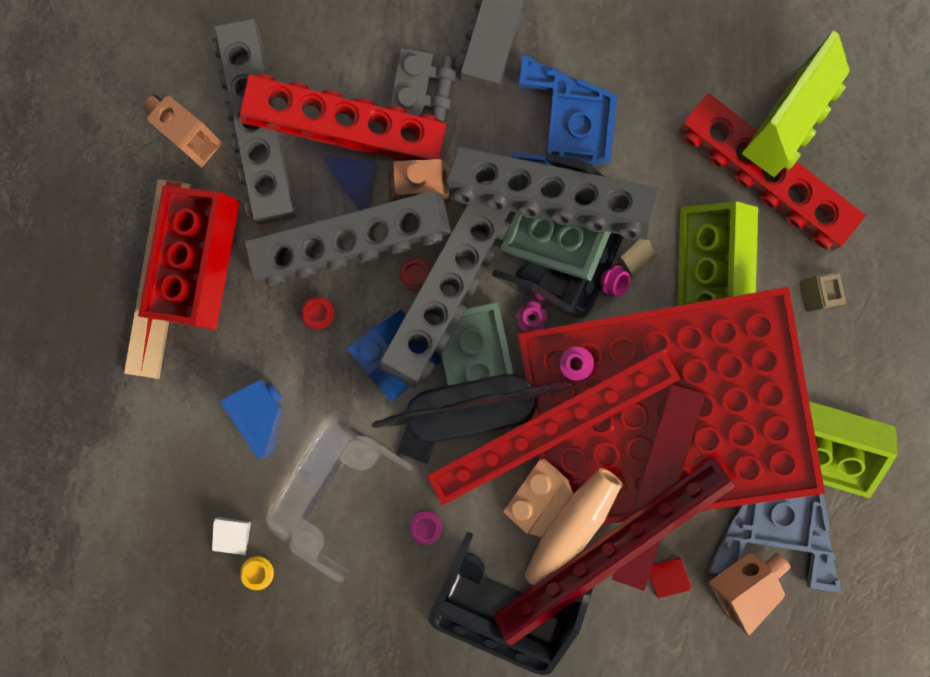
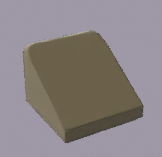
[617,238,656,277]
[800,272,847,312]

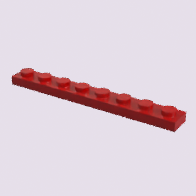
[427,349,681,506]

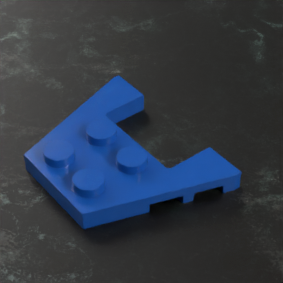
[511,55,617,166]

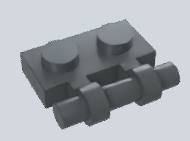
[390,48,456,122]

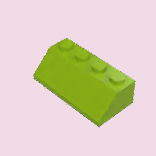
[741,30,850,177]
[677,201,758,306]
[809,401,898,498]

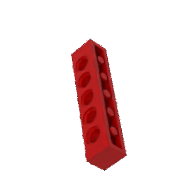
[239,73,446,161]
[679,92,866,251]

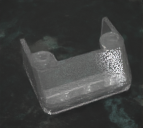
[266,418,416,583]

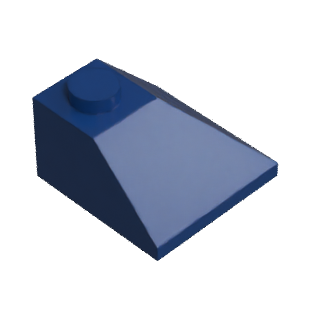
[347,309,443,402]
[220,380,283,459]

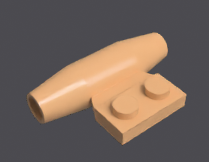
[503,460,622,586]

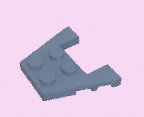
[708,494,841,593]

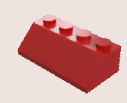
[138,186,240,330]

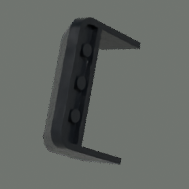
[492,153,624,318]
[428,532,593,675]

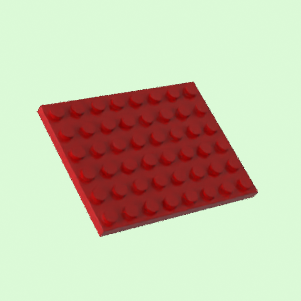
[518,287,825,525]

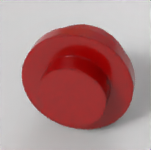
[399,257,432,290]
[301,297,335,330]

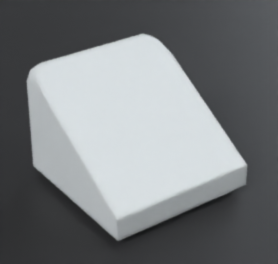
[212,517,251,555]

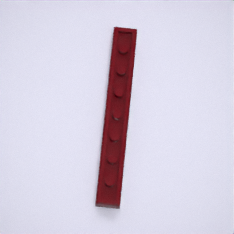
[493,457,736,646]

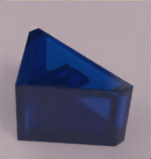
[323,155,377,210]

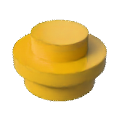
[240,556,274,590]

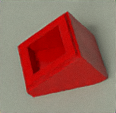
[649,555,692,599]

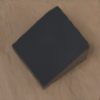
[397,426,436,464]

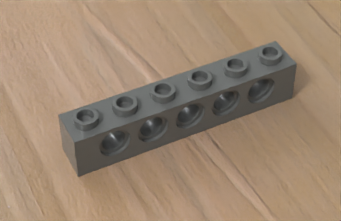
[212,18,297,224]
[447,147,658,240]
[245,190,451,286]
[379,203,511,388]

